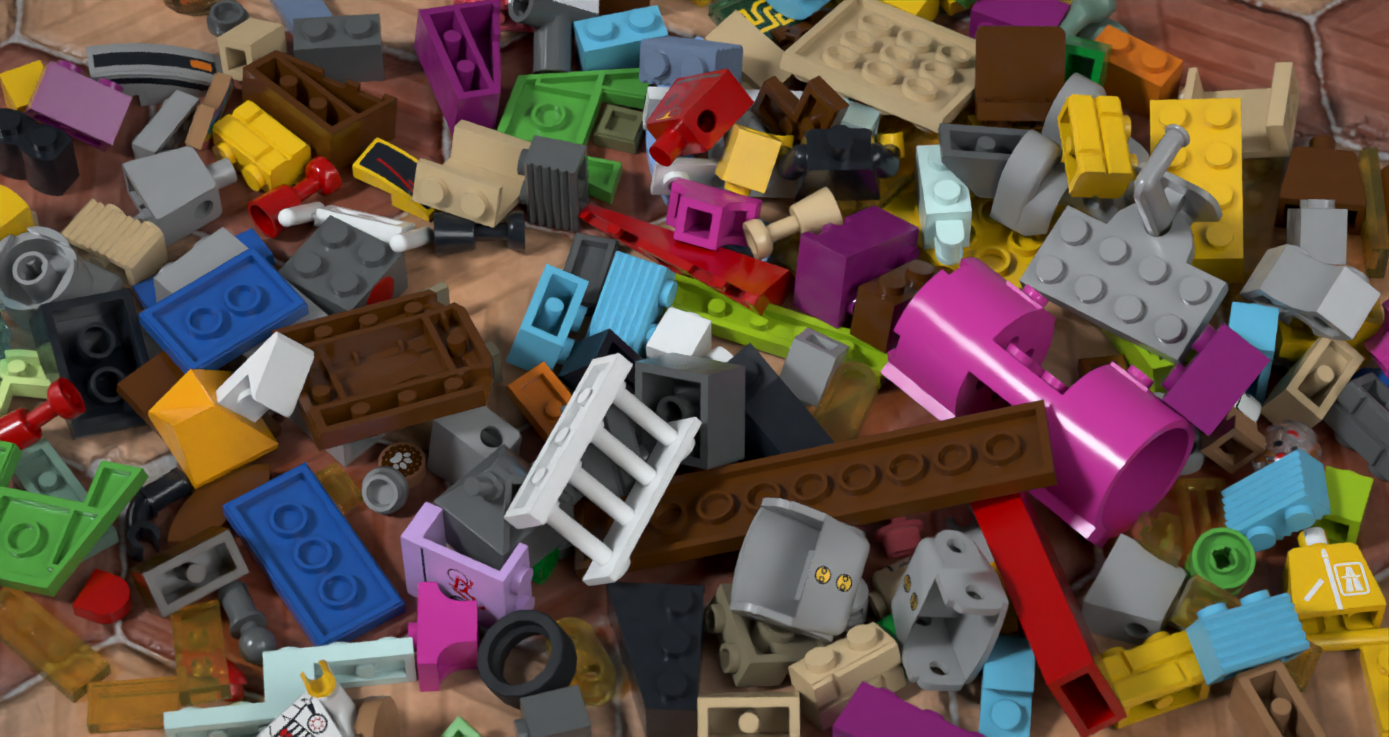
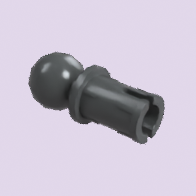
[217,580,277,665]

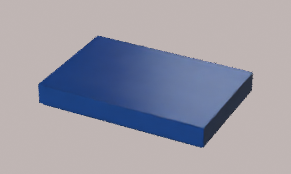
[138,246,309,374]

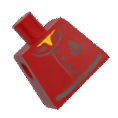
[646,69,754,167]

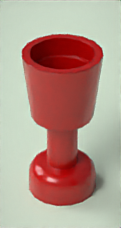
[247,155,342,239]
[0,377,86,450]

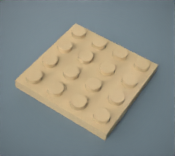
[780,0,976,133]

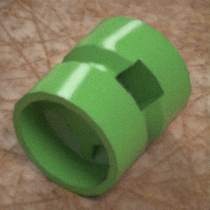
[1183,527,1256,605]

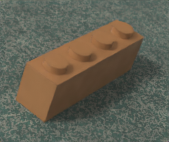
[1228,659,1327,737]

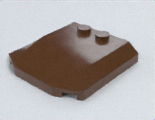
[272,289,495,451]

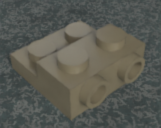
[704,584,831,687]

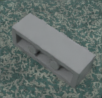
[132,89,200,160]

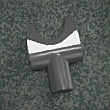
[508,0,599,74]

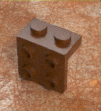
[974,25,1066,129]

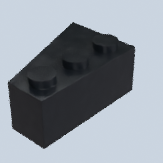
[606,582,705,737]

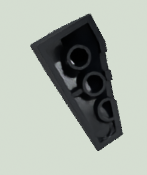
[727,343,835,463]

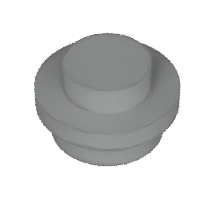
[362,466,409,514]

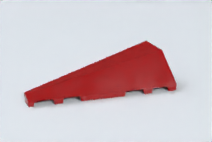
[578,204,795,316]

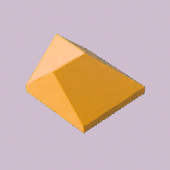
[148,369,279,490]

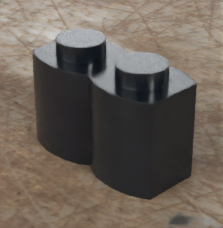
[0,108,80,196]

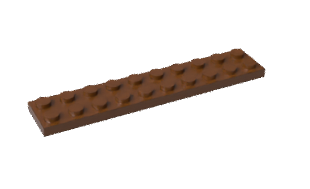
[574,399,1058,582]

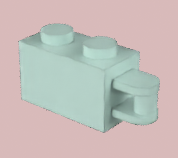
[914,144,972,265]

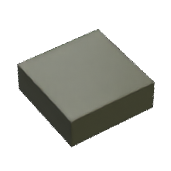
[593,104,646,154]

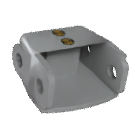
[729,498,870,643]
[891,530,1009,691]

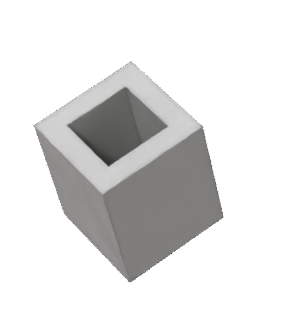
[779,328,849,407]

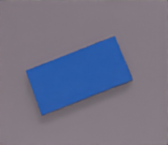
[222,462,405,647]

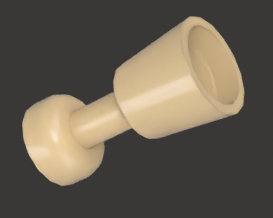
[742,187,843,260]

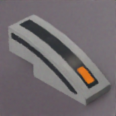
[86,43,223,107]

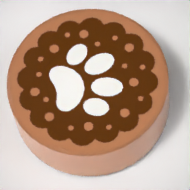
[378,442,427,489]

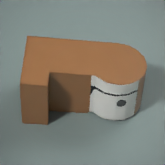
[1201,391,1266,474]

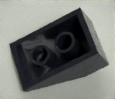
[29,288,149,440]

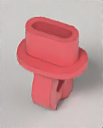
[873,516,924,559]

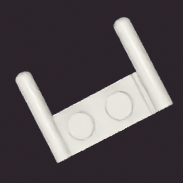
[278,202,434,252]

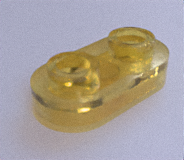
[545,617,616,706]

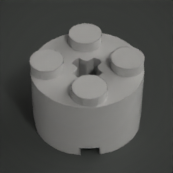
[0,226,94,331]

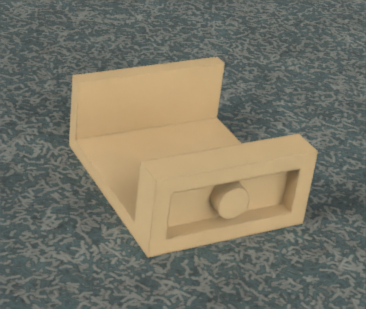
[1178,62,1300,159]
[412,120,531,228]

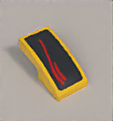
[352,137,439,222]

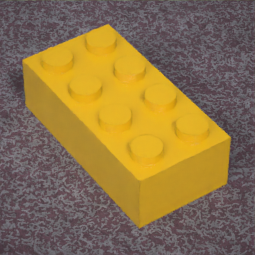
[1150,98,1244,283]

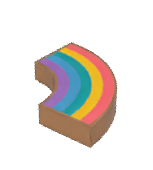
[185,72,235,151]

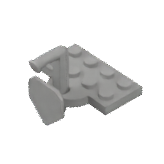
[1019,124,1229,365]

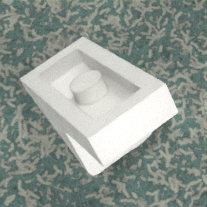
[216,331,314,423]

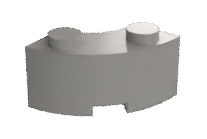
[1239,244,1381,340]

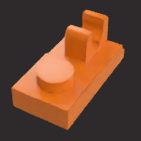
[506,361,572,443]

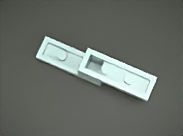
[164,637,417,737]

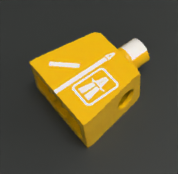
[1282,527,1387,634]

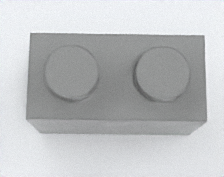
[1287,199,1348,265]

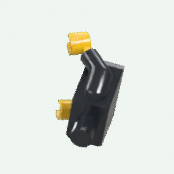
[771,125,905,202]

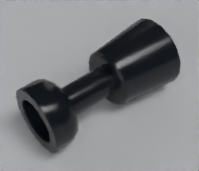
[434,211,525,256]

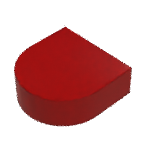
[72,568,132,624]

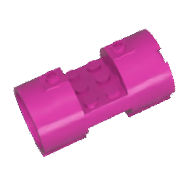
[880,257,1195,549]

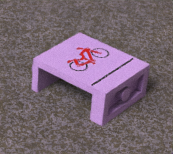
[400,502,535,629]

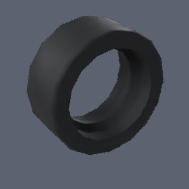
[477,610,578,710]

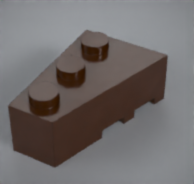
[242,50,397,170]

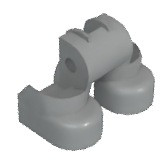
[989,72,1149,236]

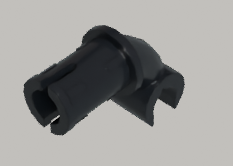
[125,467,191,562]

